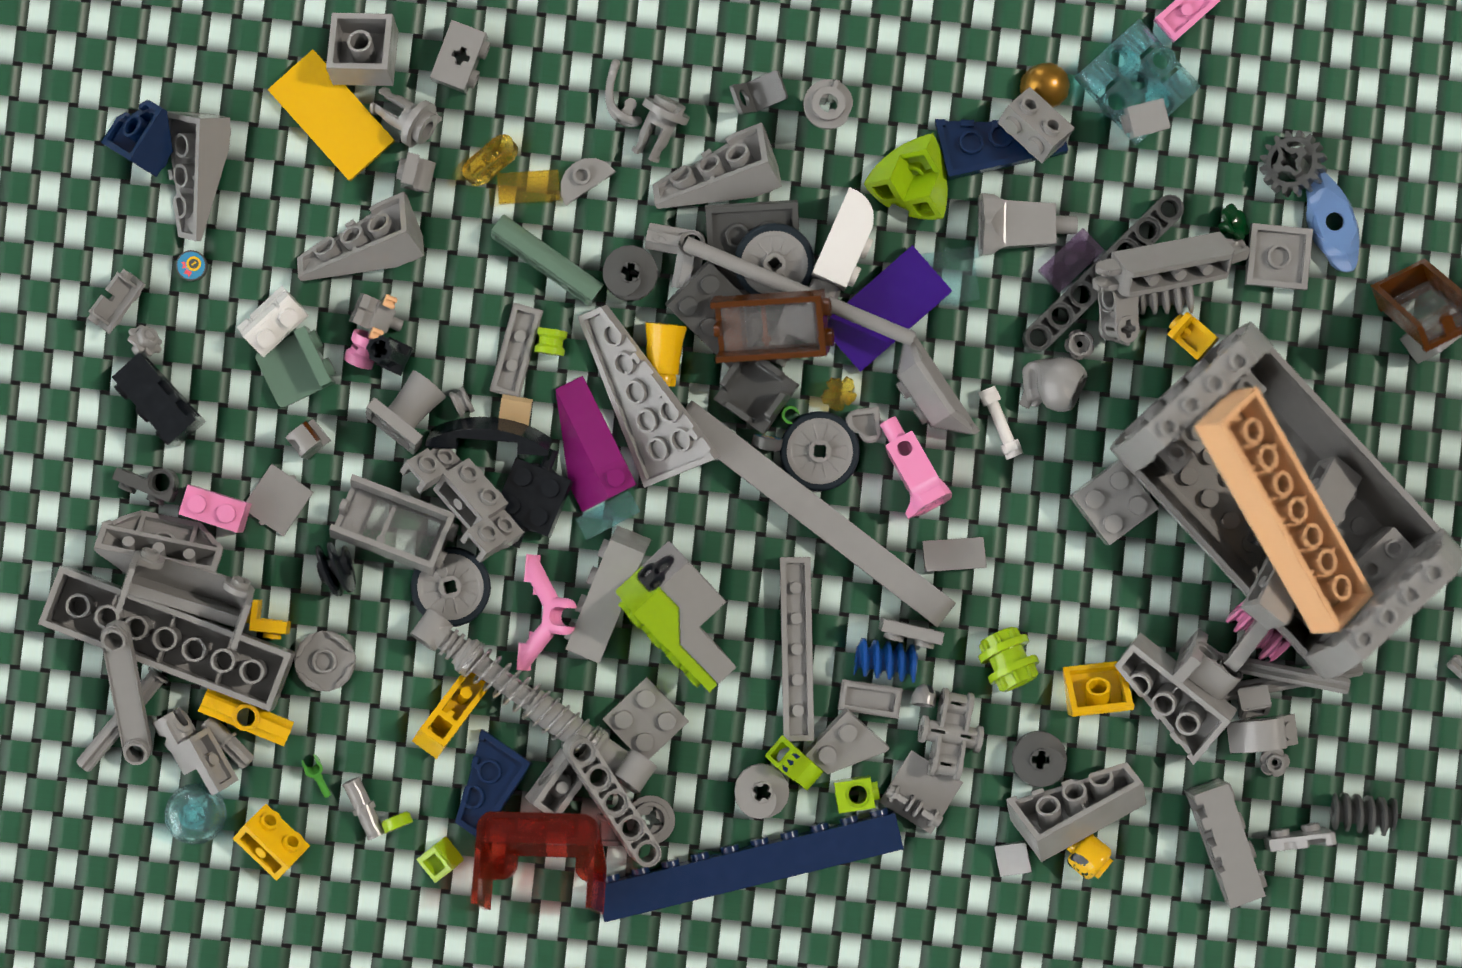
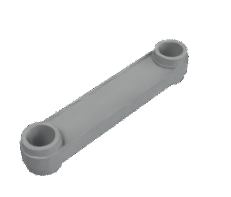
[101,620,153,765]

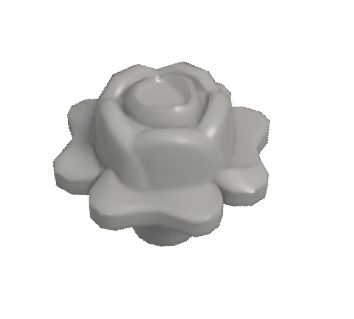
[128,325,162,357]

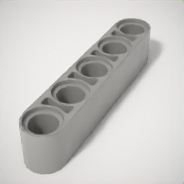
[563,734,662,867]

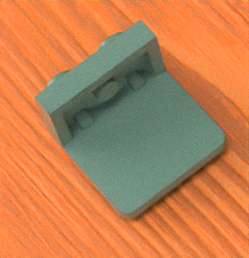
[255,326,336,408]

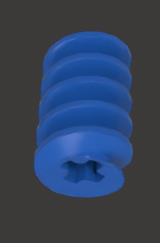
[853,638,918,683]

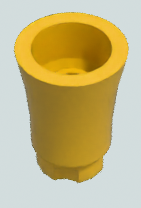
[645,322,687,387]

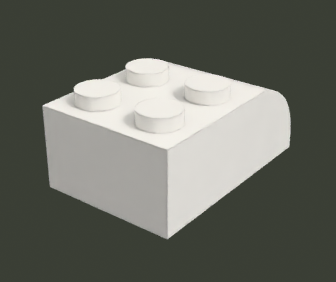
[811,187,874,292]

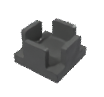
[714,360,799,435]

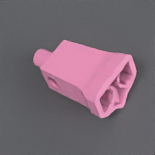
[880,416,952,519]

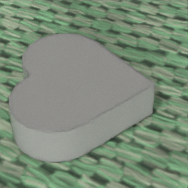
[845,406,882,443]

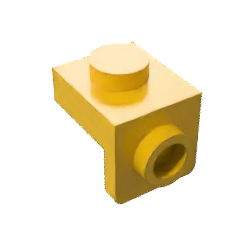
[1167,312,1220,361]
[246,599,291,639]

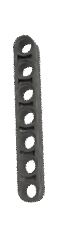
[1022,194,1184,353]

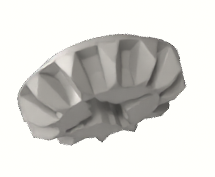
[626,795,675,845]

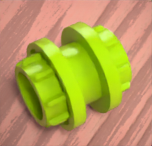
[978,627,1039,692]

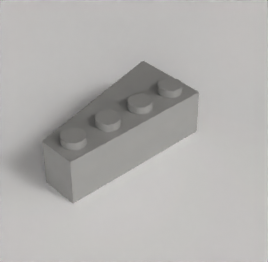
[564,526,651,663]
[1115,632,1237,765]
[1006,762,1146,862]
[1184,778,1267,909]

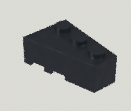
[112,352,206,446]

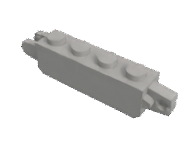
[1092,232,1250,298]

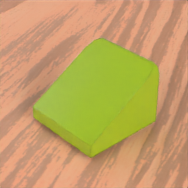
[416,837,464,883]

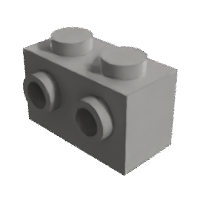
[997,87,1075,163]

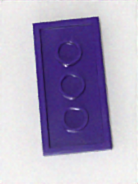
[828,245,952,372]

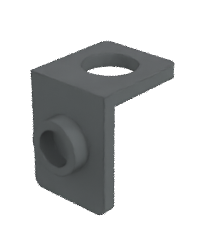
[729,70,788,115]

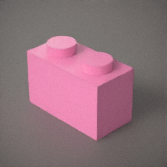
[178,485,251,533]

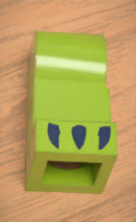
[765,735,823,791]

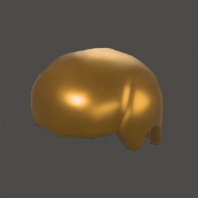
[1020,63,1070,108]

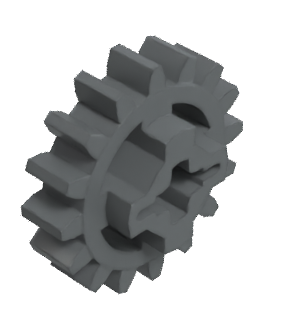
[1259,130,1328,198]

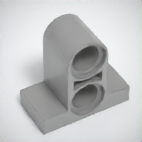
[1173,628,1243,700]

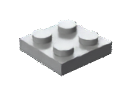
[1244,223,1313,291]
[878,617,945,649]
[603,677,689,759]

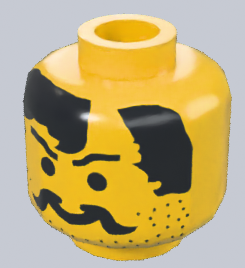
[1066,834,1113,879]

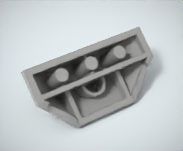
[896,329,980,435]
[94,510,223,574]

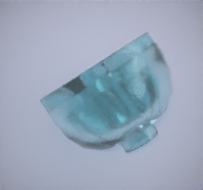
[164,783,227,845]

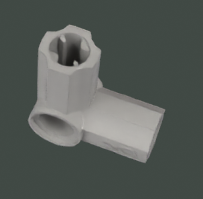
[645,222,707,288]

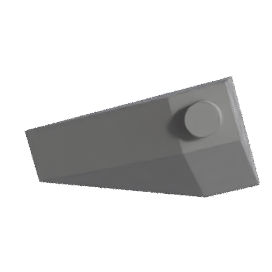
[167,111,231,241]
[653,122,782,209]
[297,192,424,281]

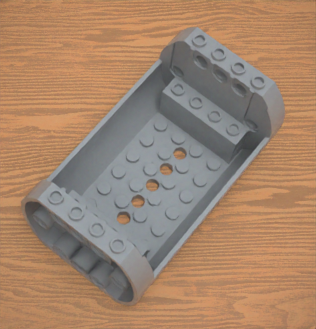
[1110,322,1462,679]

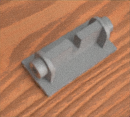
[87,268,146,334]

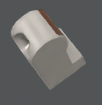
[286,419,331,460]

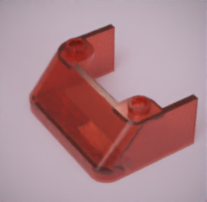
[471,811,607,914]

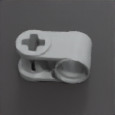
[1098,290,1140,343]

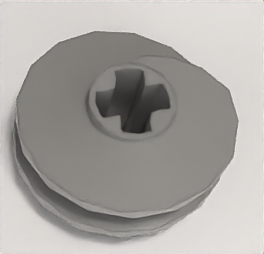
[734,763,789,819]

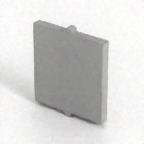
[246,464,314,536]

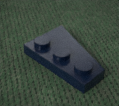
[455,729,533,840]

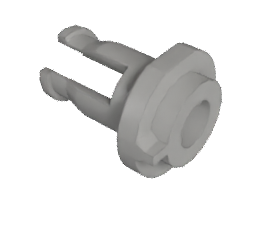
[803,79,853,130]
[369,87,442,147]
[632,93,690,163]

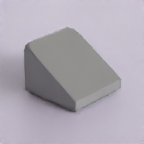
[1237,684,1272,720]
[994,840,1032,877]

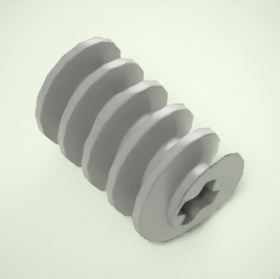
[1138,285,1194,315]

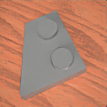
[804,708,890,775]
[1263,823,1337,852]

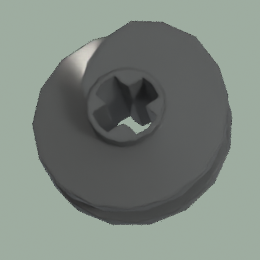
[603,245,658,302]
[1011,731,1067,787]

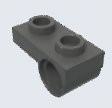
[112,467,179,506]

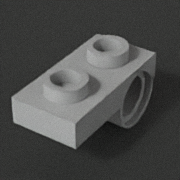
[396,152,436,193]

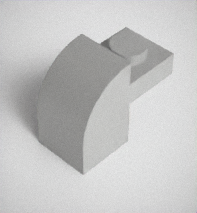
[1227,714,1298,753]

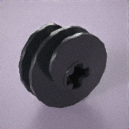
[315,541,356,597]

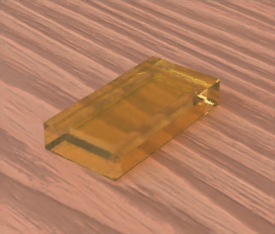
[497,170,560,205]

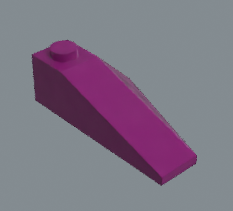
[555,376,637,512]

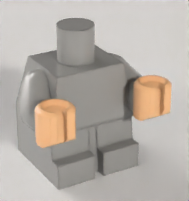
[349,293,404,339]

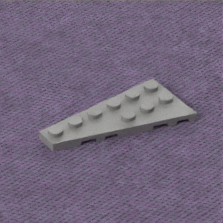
[578,305,721,488]

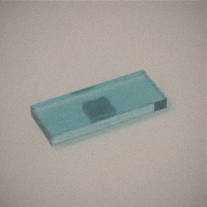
[575,490,641,540]

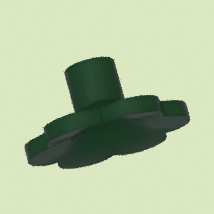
[1218,203,1249,240]

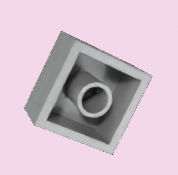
[326,13,399,86]
[1069,460,1159,545]

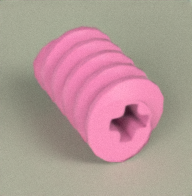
[1225,601,1291,662]

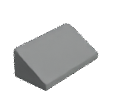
[922,537,987,572]

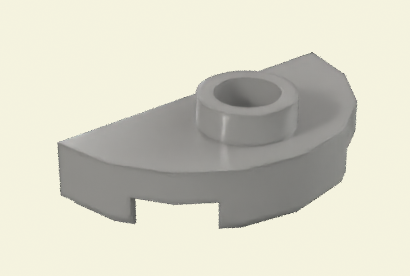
[561,158,616,206]

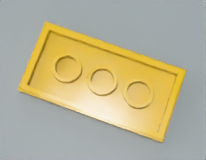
[267,49,395,182]

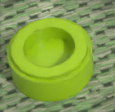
[381,811,413,834]

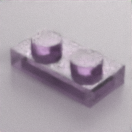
[1038,228,1104,293]

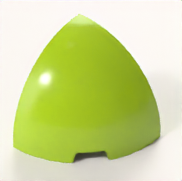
[864,133,948,220]

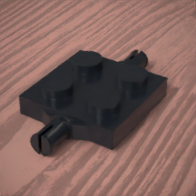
[501,449,574,548]

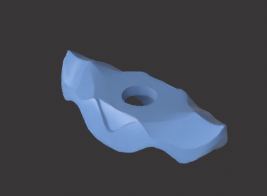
[1306,173,1360,272]

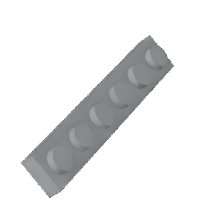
[780,557,814,741]

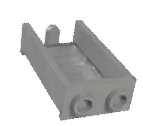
[329,474,459,577]

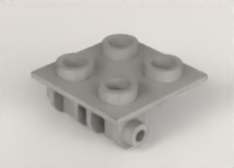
[879,750,963,834]

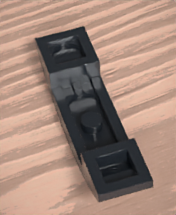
[426,417,552,456]

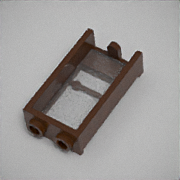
[1371,258,1462,352]
[710,289,834,363]

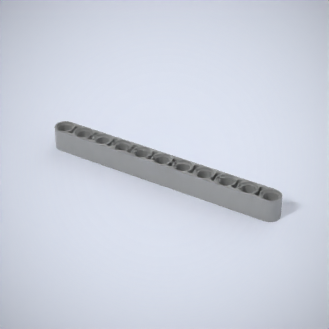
[685,400,956,628]

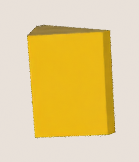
[1063,661,1134,717]

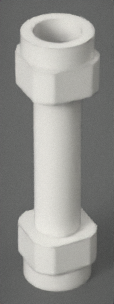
[978,386,1023,460]

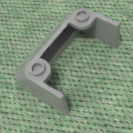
[114,547,255,650]

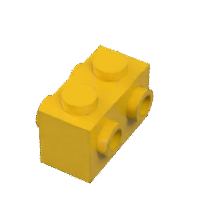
[232,804,310,881]

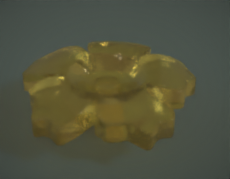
[820,376,857,412]

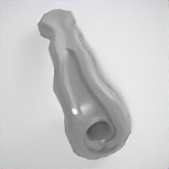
[605,59,643,127]

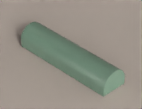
[491,215,604,306]

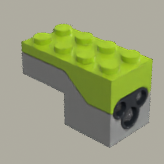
[615,541,736,692]

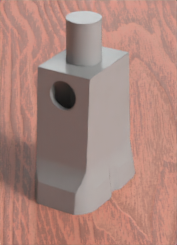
[978,193,1078,256]

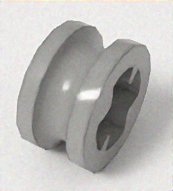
[449,386,475,417]

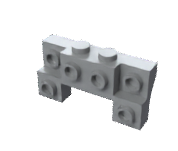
[400,448,524,563]

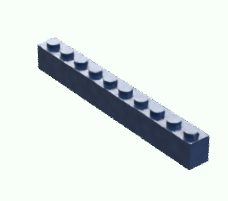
[596,807,904,922]

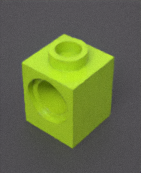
[833,775,880,814]

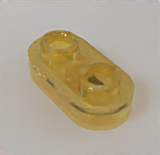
[462,134,518,186]

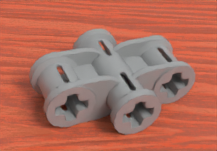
[918,688,984,781]

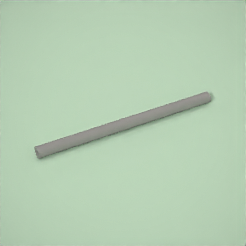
[683,236,916,346]

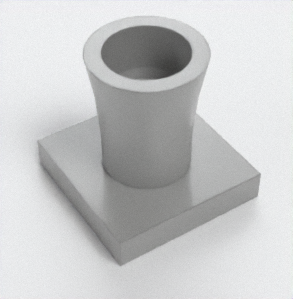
[366,370,446,455]

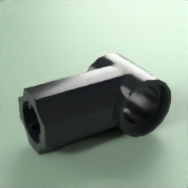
[366,335,414,376]

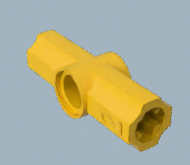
[198,688,294,747]

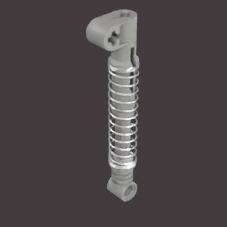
[410,608,657,794]

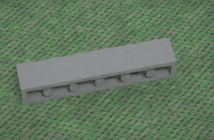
[1240,456,1363,630]

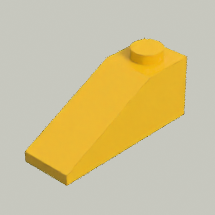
[412,672,489,759]

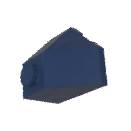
[101,100,173,177]

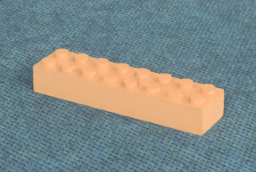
[1194,387,1374,634]

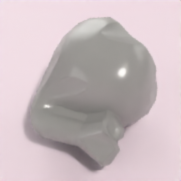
[1019,357,1088,412]

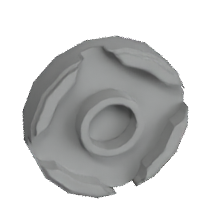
[294,631,356,691]

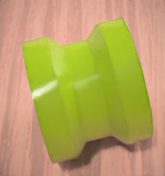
[534,327,568,356]

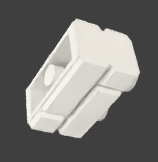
[237,286,309,357]

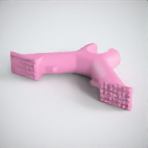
[516,554,577,671]

